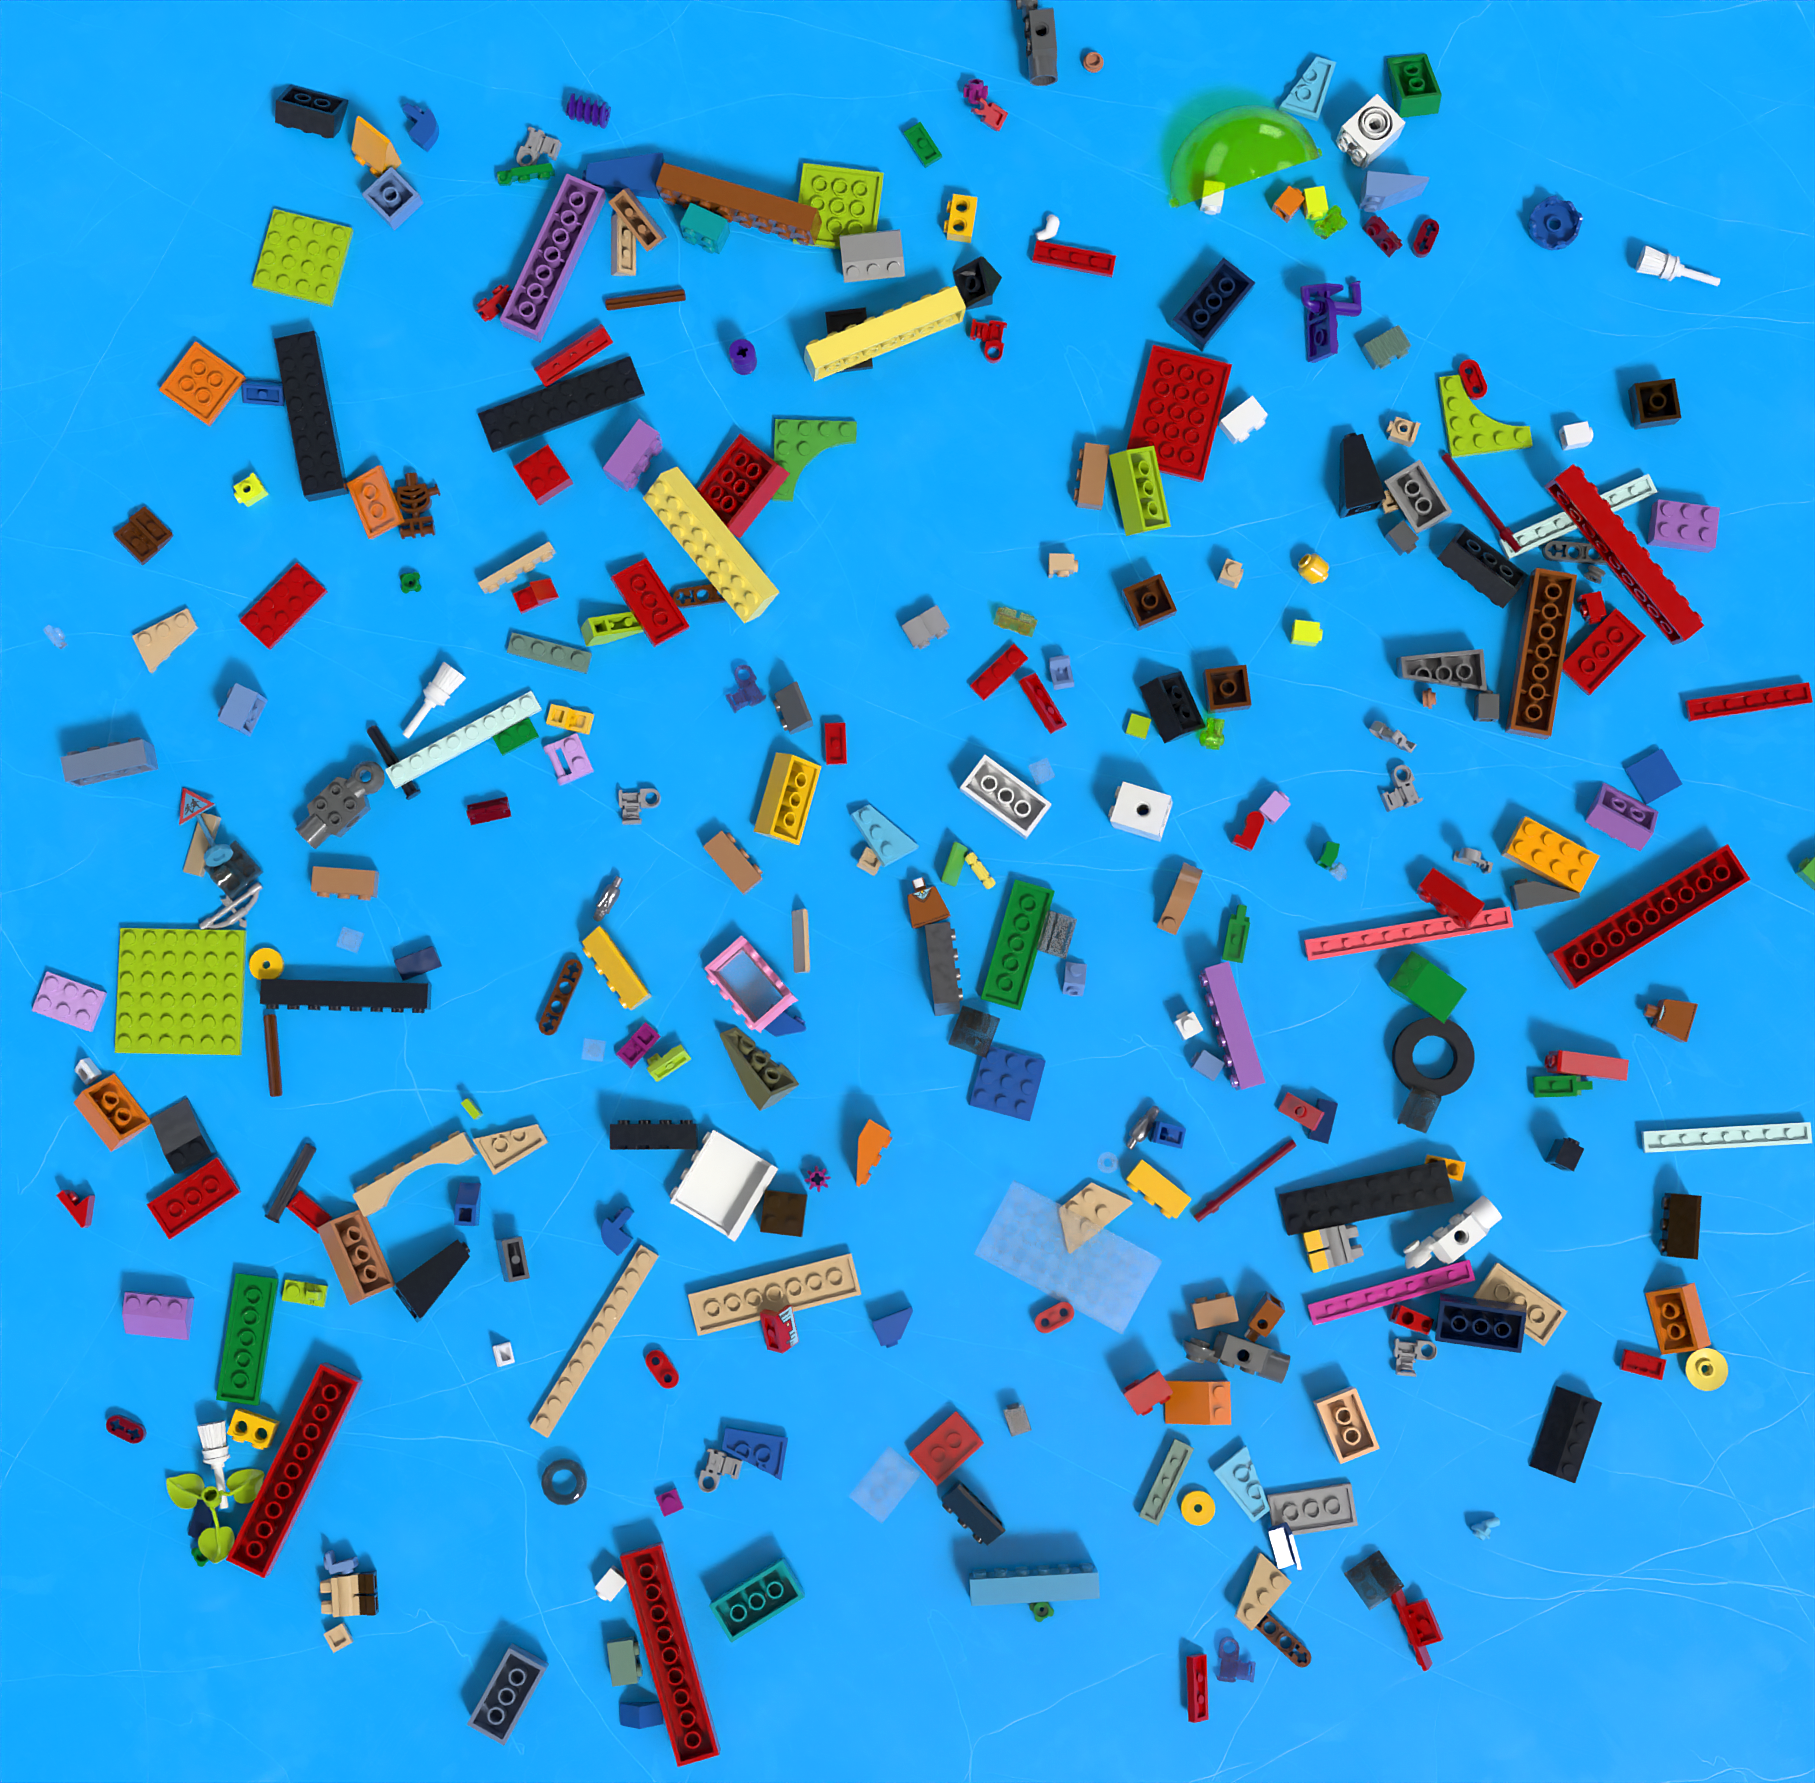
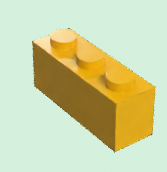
[1125,1159,1191,1219]

